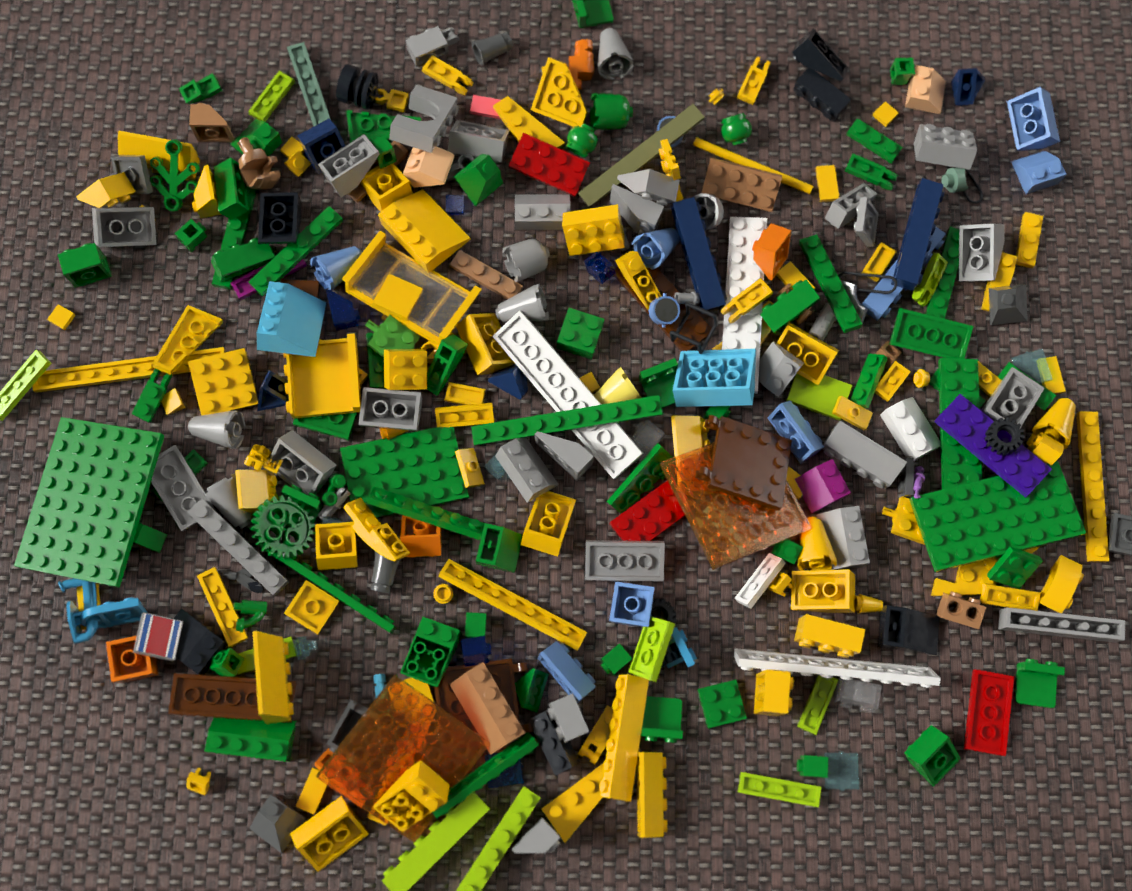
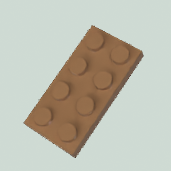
[701,158,782,212]

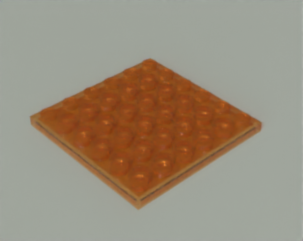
[660,427,812,570]
[316,675,490,843]

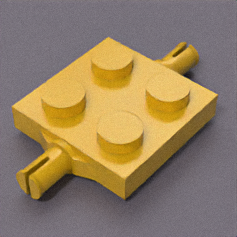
[882,496,925,545]

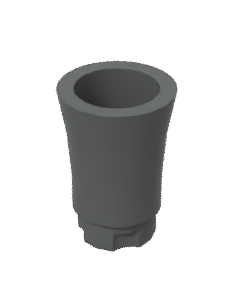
[472,32,513,65]
[371,551,401,594]

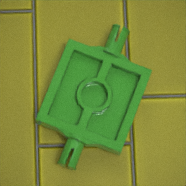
[365,315,420,358]

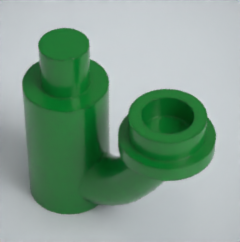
[322,473,346,506]
[233,600,267,633]

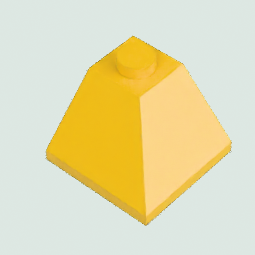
[192,165,221,218]

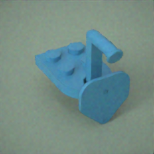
[58,579,148,644]

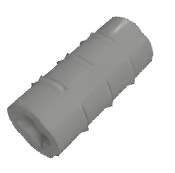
[808,303,836,341]

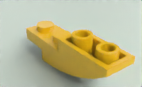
[344,498,410,562]

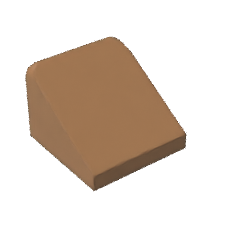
[876,341,902,369]

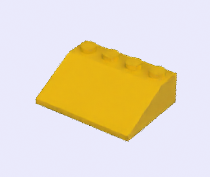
[378,189,471,274]
[253,631,294,724]

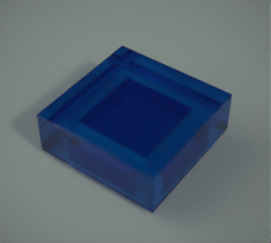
[445,195,465,215]

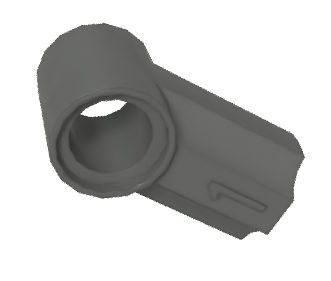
[445,154,474,183]

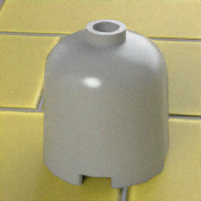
[503,239,550,282]

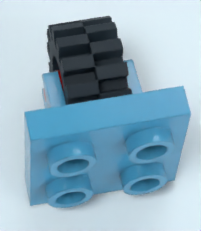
[661,627,697,669]

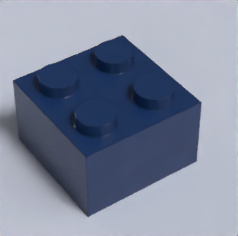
[297,119,345,174]

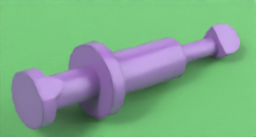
[913,466,925,499]

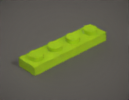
[0,350,52,421]
[737,772,821,808]

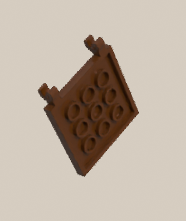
[695,415,792,511]
[434,658,534,750]

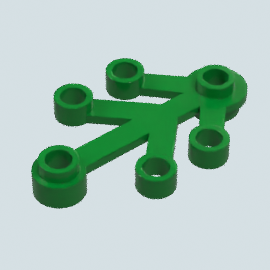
[150,139,200,212]

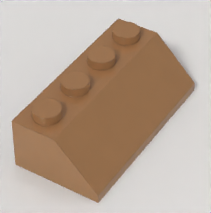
[450,662,526,755]

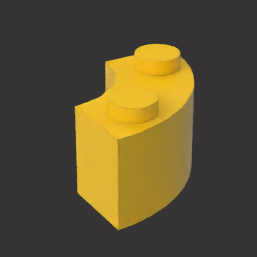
[1026,432,1064,466]
[1040,555,1084,613]

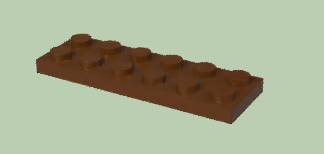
[612,267,712,351]
[168,673,297,723]

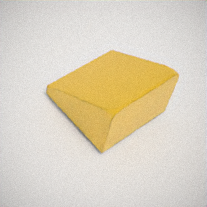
[161,388,185,416]

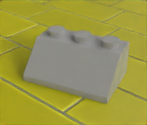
[448,120,510,163]
[515,194,571,230]
[359,387,423,431]
[268,430,336,495]
[495,438,559,503]
[816,506,870,570]
[512,817,560,853]

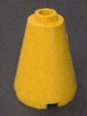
[1032,398,1076,450]
[797,516,837,571]

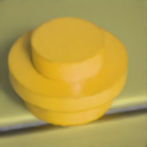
[709,88,725,105]
[913,369,930,388]
[434,584,453,604]

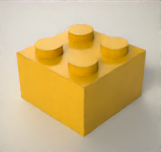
[384,349,427,390]

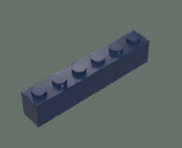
[891,178,944,291]
[670,197,727,313]

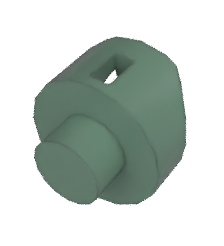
[942,167,968,193]

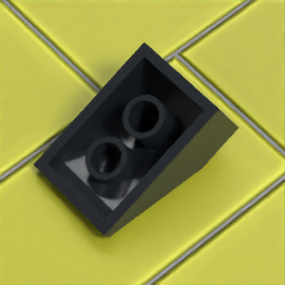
[792,28,848,81]
[258,192,302,244]
[173,608,228,675]

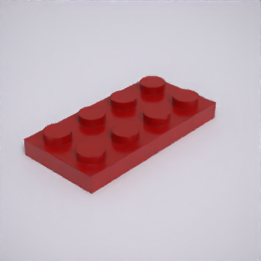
[508,132,590,197]
[609,478,694,541]
[964,669,1014,756]

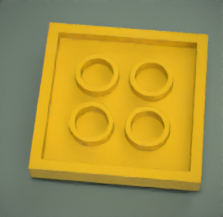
[188,348,259,415]

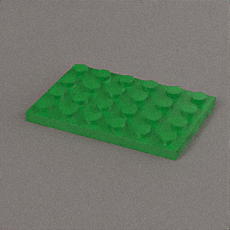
[340,427,469,518]

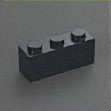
[793,68,851,122]
[529,711,580,776]

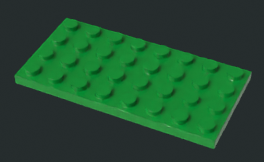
[909,461,1086,572]

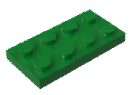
[889,308,974,359]

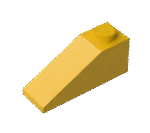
[981,252,1017,312]

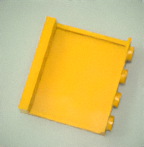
[283,333,361,419]

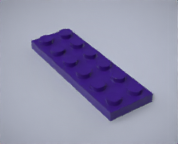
[934,394,1052,498]

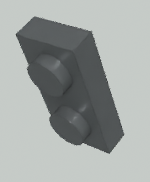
[898,457,914,498]

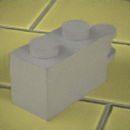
[406,26,459,67]

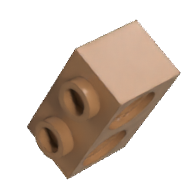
[936,591,986,629]

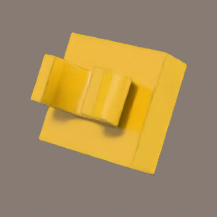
[767,572,792,597]
[187,768,211,796]

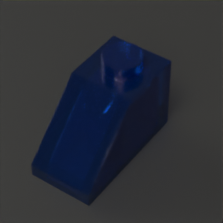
[326,290,361,331]

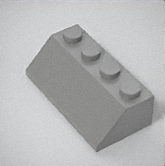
[822,421,907,489]

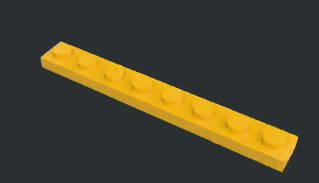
[1076,411,1109,562]
[438,559,587,651]

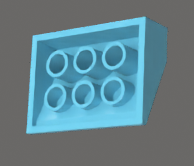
[257,281,326,357]
[673,349,756,407]

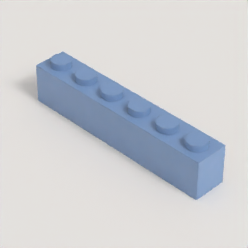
[862,227,946,321]

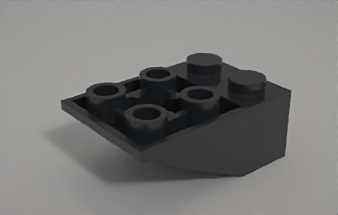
[877,605,940,655]

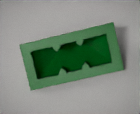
[515,668,549,713]

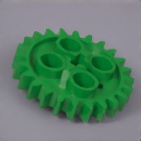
[251,495,315,560]

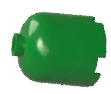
[590,93,633,130]

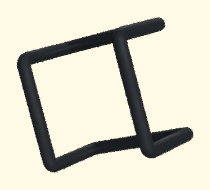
[670,302,718,354]

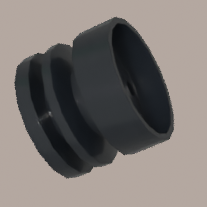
[336,64,379,110]

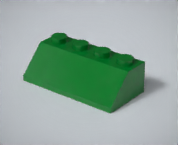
[204,718,297,762]

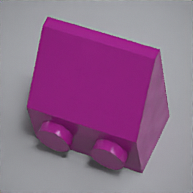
[795,459,851,514]

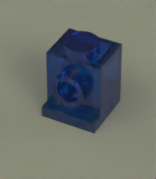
[584,252,616,284]

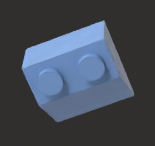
[1011,151,1067,194]
[609,582,655,627]

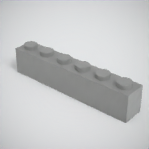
[187,498,289,596]
[998,607,1125,643]

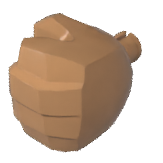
[237,137,281,190]

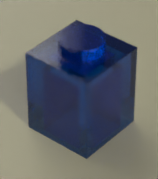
[461,636,492,667]

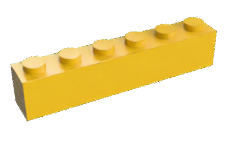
[600,674,649,802]

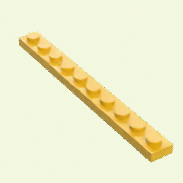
[32,347,225,393]

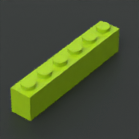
[456,786,541,891]
[382,792,490,891]

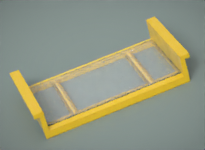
[342,231,482,346]

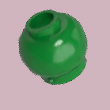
[721,113,752,146]
[566,124,598,158]

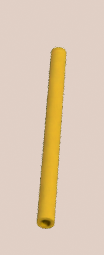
[693,137,813,194]

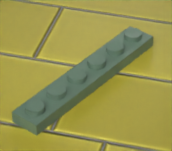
[287,42,331,126]

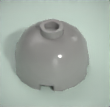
[694,193,724,231]

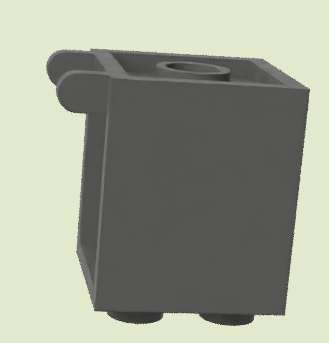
[327,700,391,766]

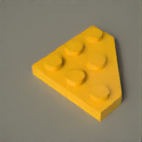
[531,57,588,127]

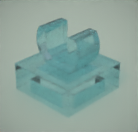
[294,636,318,660]

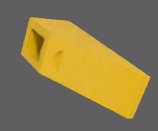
[615,251,662,310]

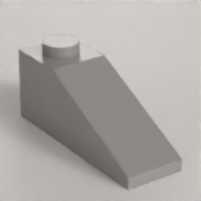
[825,183,877,229]

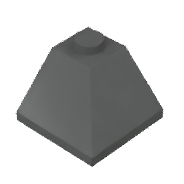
[989,284,1027,325]
[249,794,308,853]

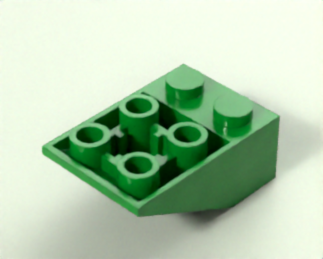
[400,616,462,688]

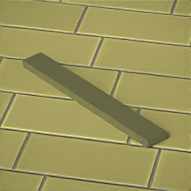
[578,104,705,208]

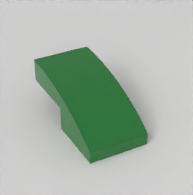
[179,73,223,105]

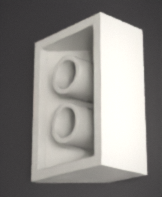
[880,397,941,461]

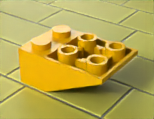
[373,760,450,832]

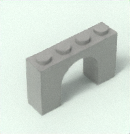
[389,84,459,153]

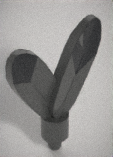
[223,568,263,593]

